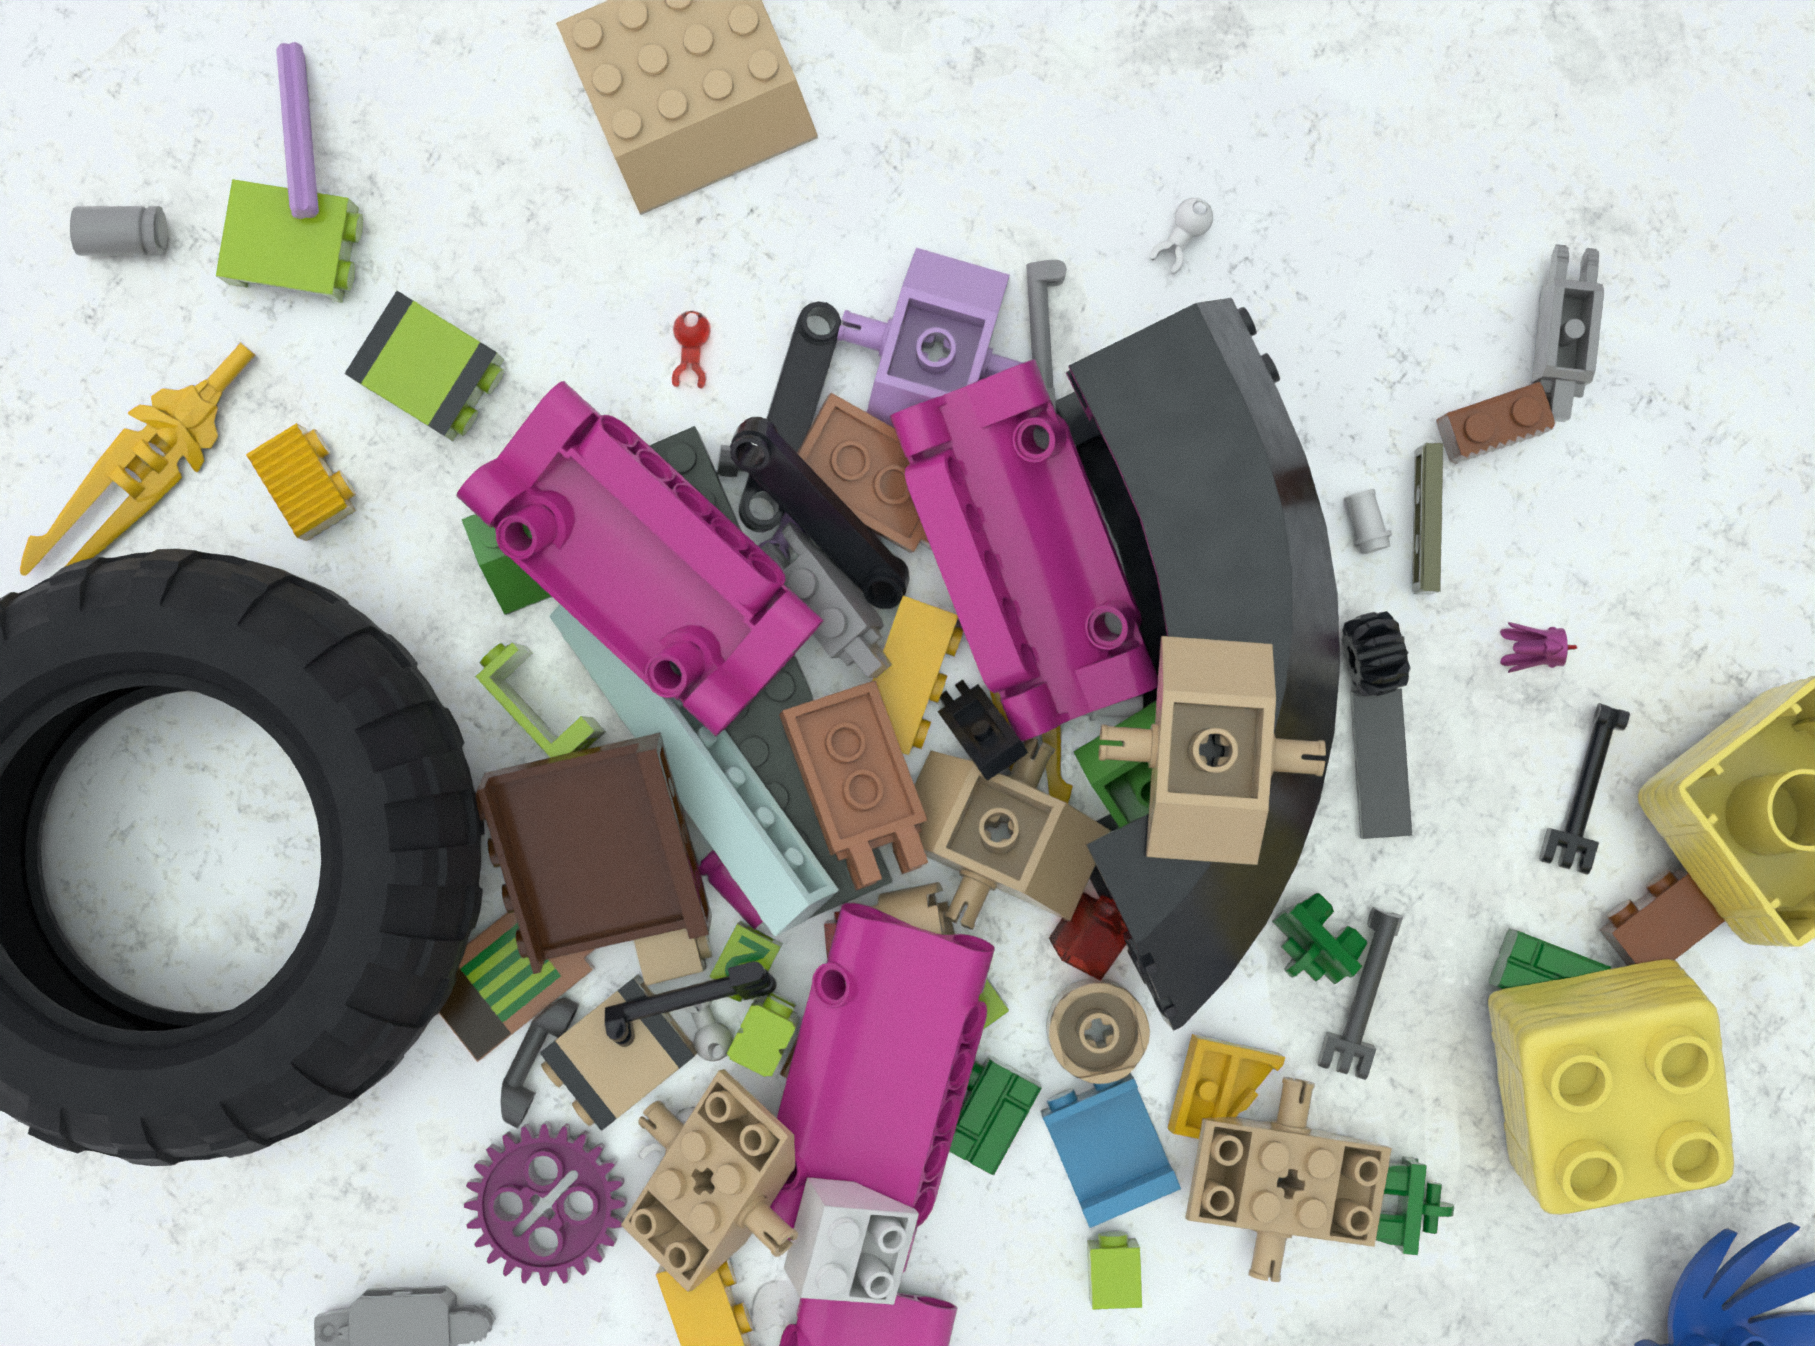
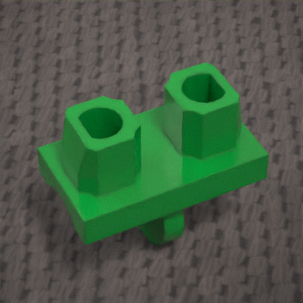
[1272,893,1368,984]
[1376,1156,1454,1255]

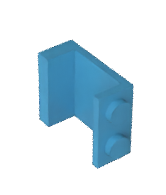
[1040,1073,1181,1228]

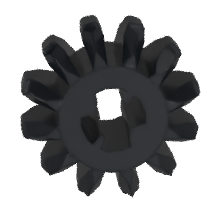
[1341,611,1411,696]

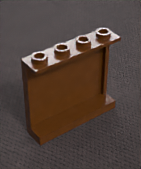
[475,732,712,974]

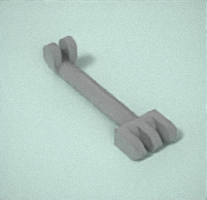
[1026,259,1067,432]

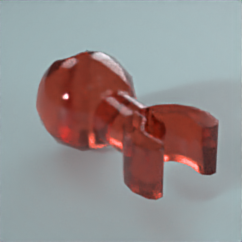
[672,310,711,389]

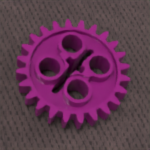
[464,1121,627,1286]

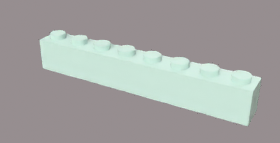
[549,604,839,936]

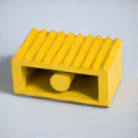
[246,423,356,541]

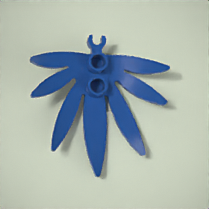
[1634,1222,1815,1346]

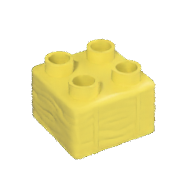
[1638,676,1815,947]
[1488,959,1734,1215]

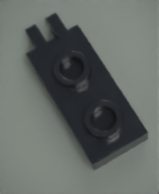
[937,679,1029,781]

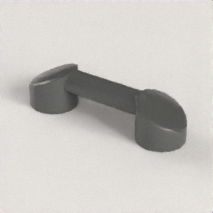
[500,997,579,1129]

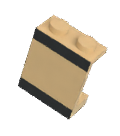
[540,974,697,1131]

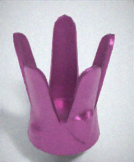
[1500,622,1577,673]

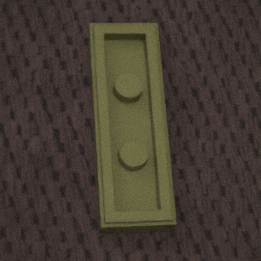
[1412,443,1443,595]

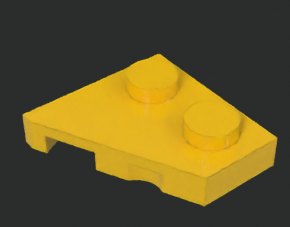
[1167,1034,1285,1139]

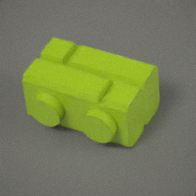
[726,992,800,1078]

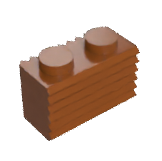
[1436,382,1555,464]

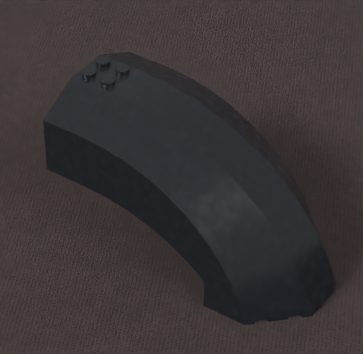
[1056,298,1340,1031]

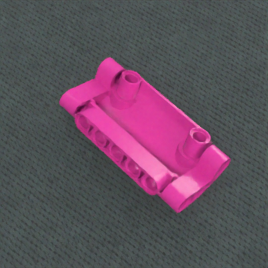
[456,381,823,737]

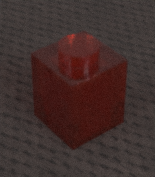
[1049,892,1128,981]

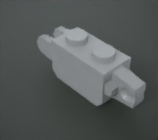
[1531,244,1604,422]
[761,522,892,678]
[314,1285,496,1346]

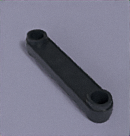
[738,301,841,533]
[730,417,910,609]

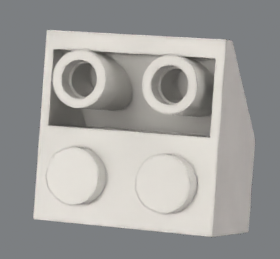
[784,1178,919,1305]

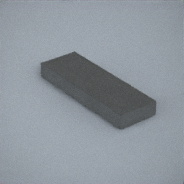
[1350,688,1412,839]

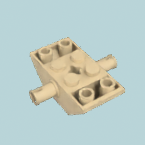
[1099,636,1326,865]
[914,738,1111,930]
[621,1069,798,1292]
[1185,1077,1392,1282]

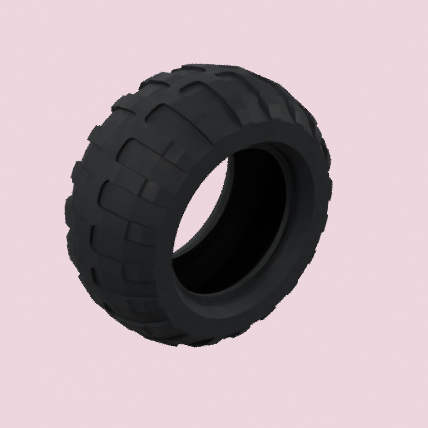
[0,548,485,1166]

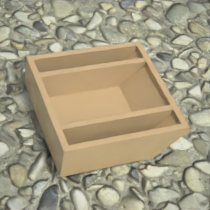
[556,0,818,215]

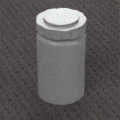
[70,206,168,256]

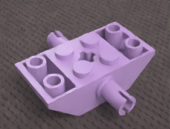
[837,248,1023,428]

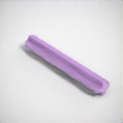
[276,42,319,219]

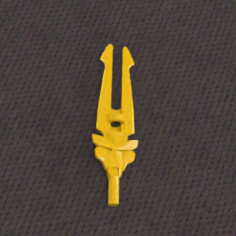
[20,342,256,576]

